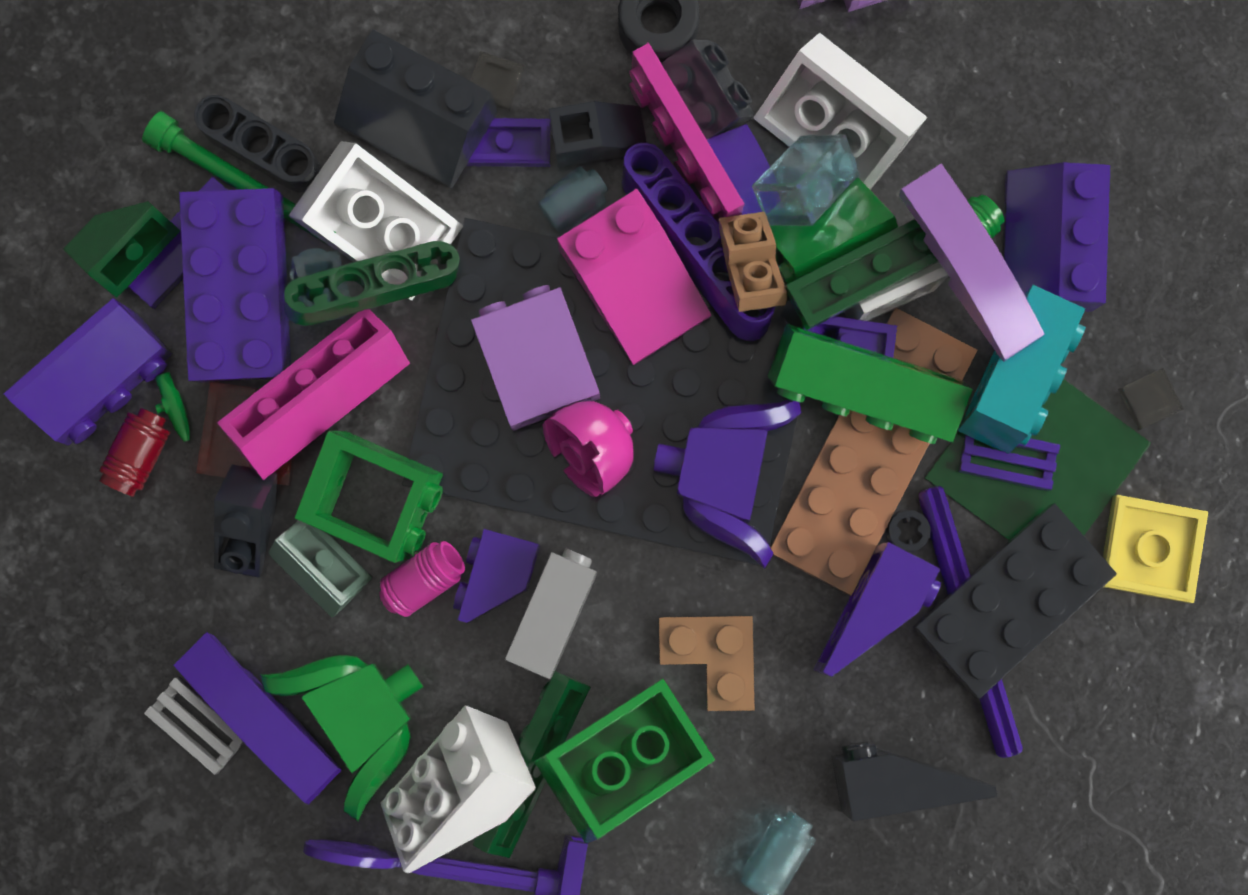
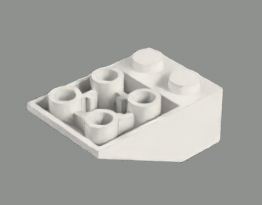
[380,705,536,873]

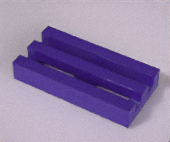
[958,434,1060,491]

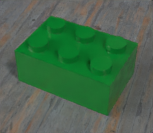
[534,679,715,844]

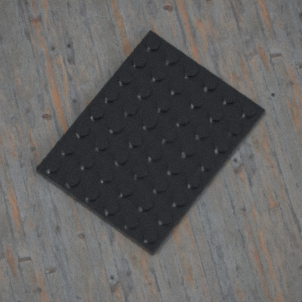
[402,218,803,567]

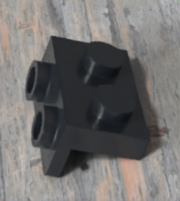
[661,39,755,139]

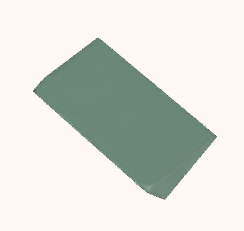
[269,520,372,617]

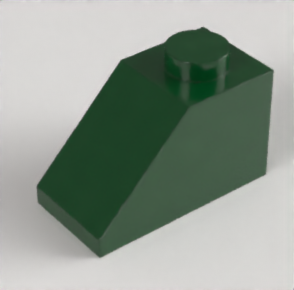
[63,201,180,298]

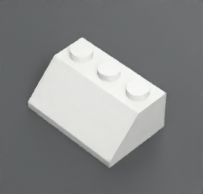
[753,33,927,190]

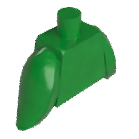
[260,655,424,822]

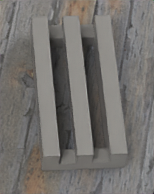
[144,677,244,775]

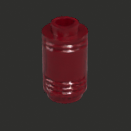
[99,408,171,497]

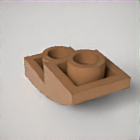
[719,212,787,312]

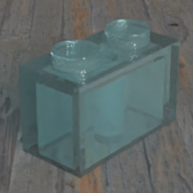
[752,135,860,226]

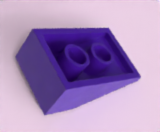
[813,542,941,677]

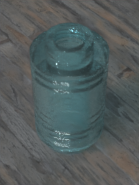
[741,810,816,895]

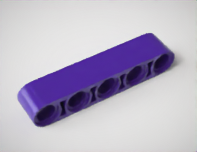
[622,143,775,341]

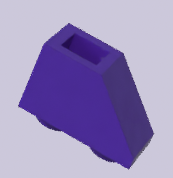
[453,529,540,623]

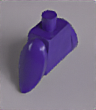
[654,399,802,569]

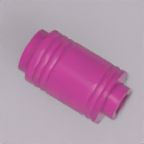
[379,541,465,617]

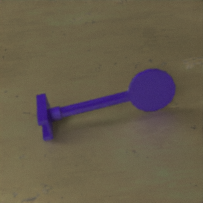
[303,835,588,895]

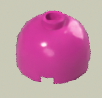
[543,401,633,497]

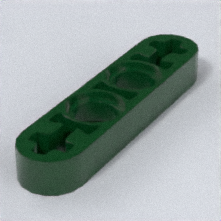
[284,241,460,326]

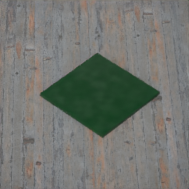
[925,379,1151,540]

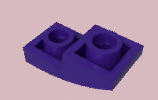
[706,124,787,219]

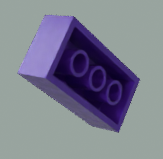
[179,188,291,382]

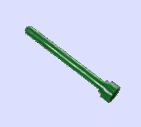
[142,111,336,245]

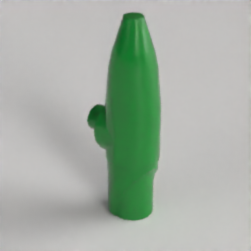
[155,372,190,442]

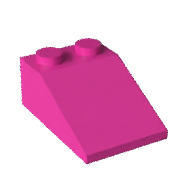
[557,189,711,365]

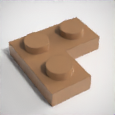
[659,616,755,711]

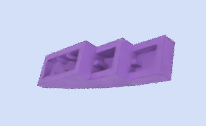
[899,164,1044,362]

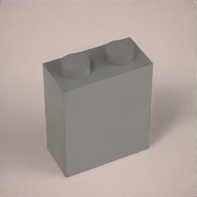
[505,548,597,679]

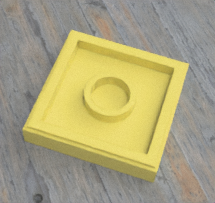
[1103,495,1208,603]

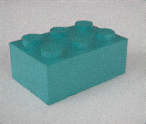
[957,285,1086,454]

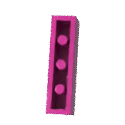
[217,309,410,480]

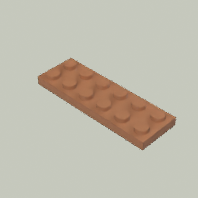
[770,308,977,596]

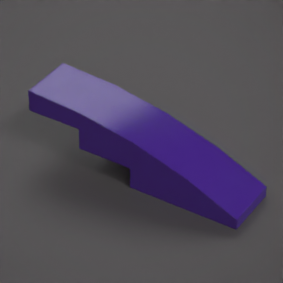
[173,632,342,805]

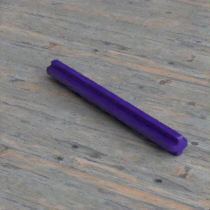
[918,486,1023,758]

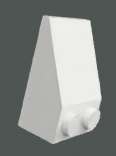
[289,141,463,300]

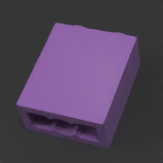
[471,285,600,431]

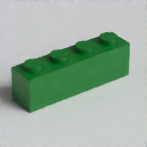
[768,323,973,444]

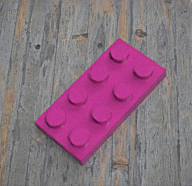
[629,43,744,224]

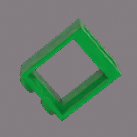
[295,431,443,563]

